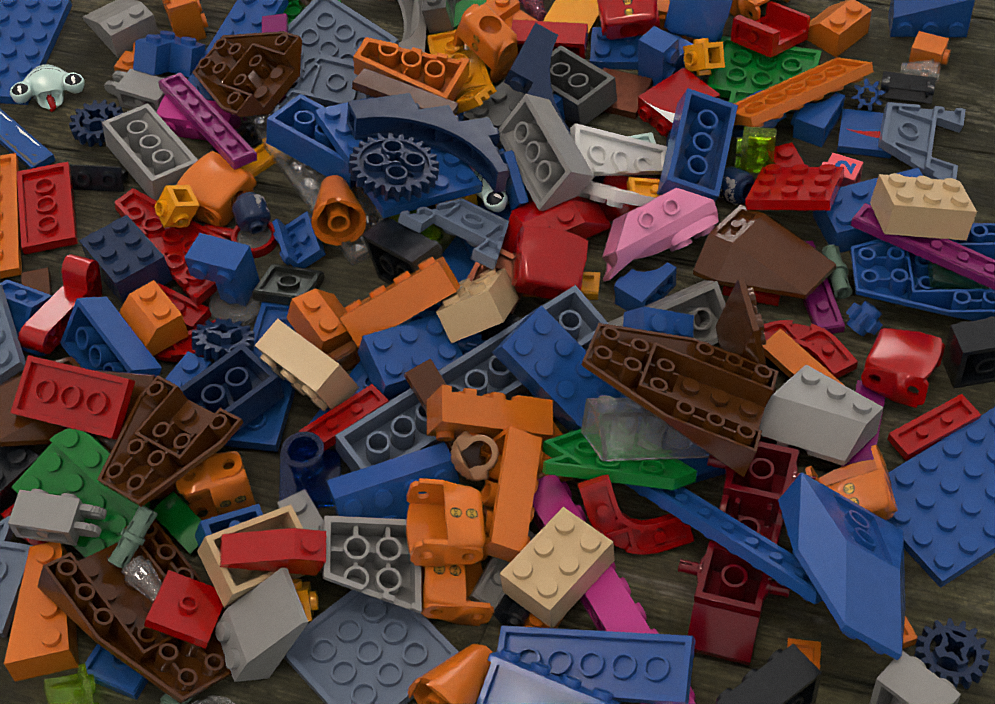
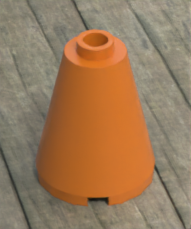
[311,175,367,246]
[408,644,493,704]

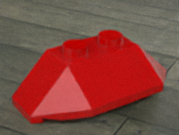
[501,196,611,254]

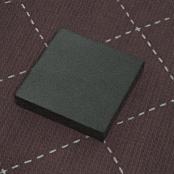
[252,264,324,305]

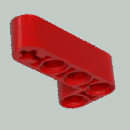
[18,254,102,354]

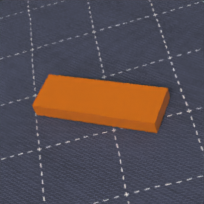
[762,328,845,386]

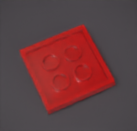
[745,164,844,211]

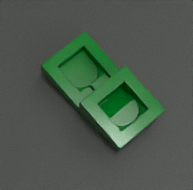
[153,491,201,555]

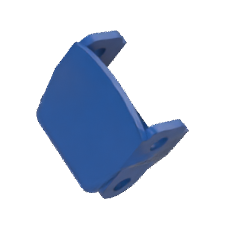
[664,0,733,42]

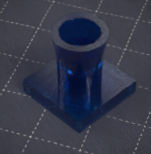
[279,432,342,508]

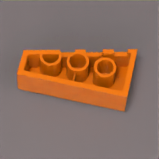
[162,0,208,41]
[353,37,470,101]
[340,256,461,348]
[427,384,553,445]
[480,426,543,562]
[4,542,79,682]

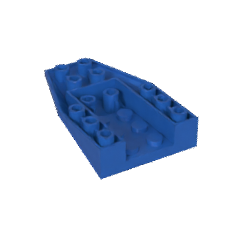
[850,223,995,321]
[778,472,905,660]

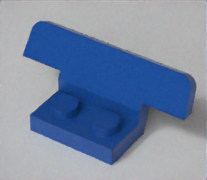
[0,279,52,356]

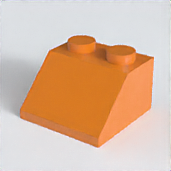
[807,0,872,57]
[119,280,189,356]
[287,288,353,354]

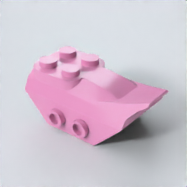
[602,188,719,282]

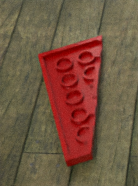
[114,188,253,307]

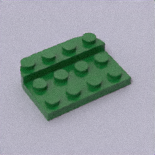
[12,428,150,558]

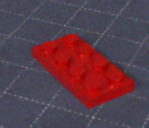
[17,161,78,255]
[10,355,136,440]

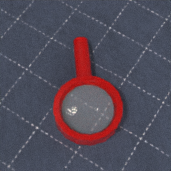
[204,221,277,258]

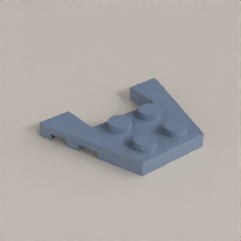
[273,54,370,113]
[878,102,966,180]
[398,198,509,270]

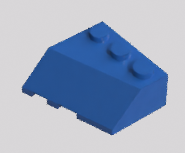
[888,0,975,37]

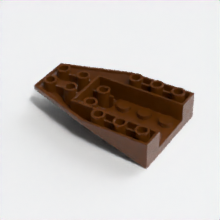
[581,323,779,477]
[37,519,232,704]

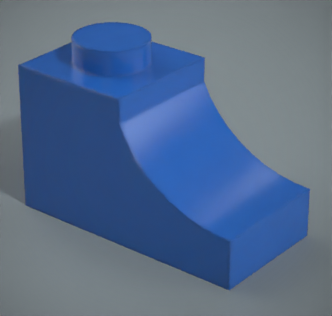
[791,92,845,147]
[614,262,677,311]

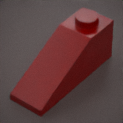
[220,528,326,576]

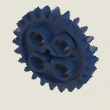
[348,133,439,202]

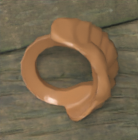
[450,431,499,481]

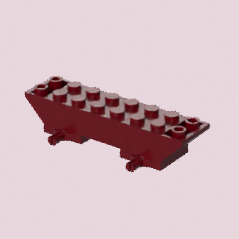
[678,440,816,665]

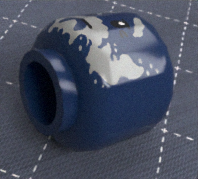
[719,166,754,205]
[232,192,271,234]

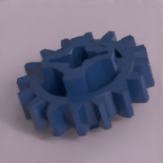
[69,99,123,147]
[192,318,255,362]
[914,618,990,690]

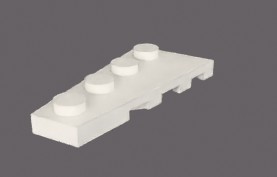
[570,123,667,176]
[579,181,656,208]

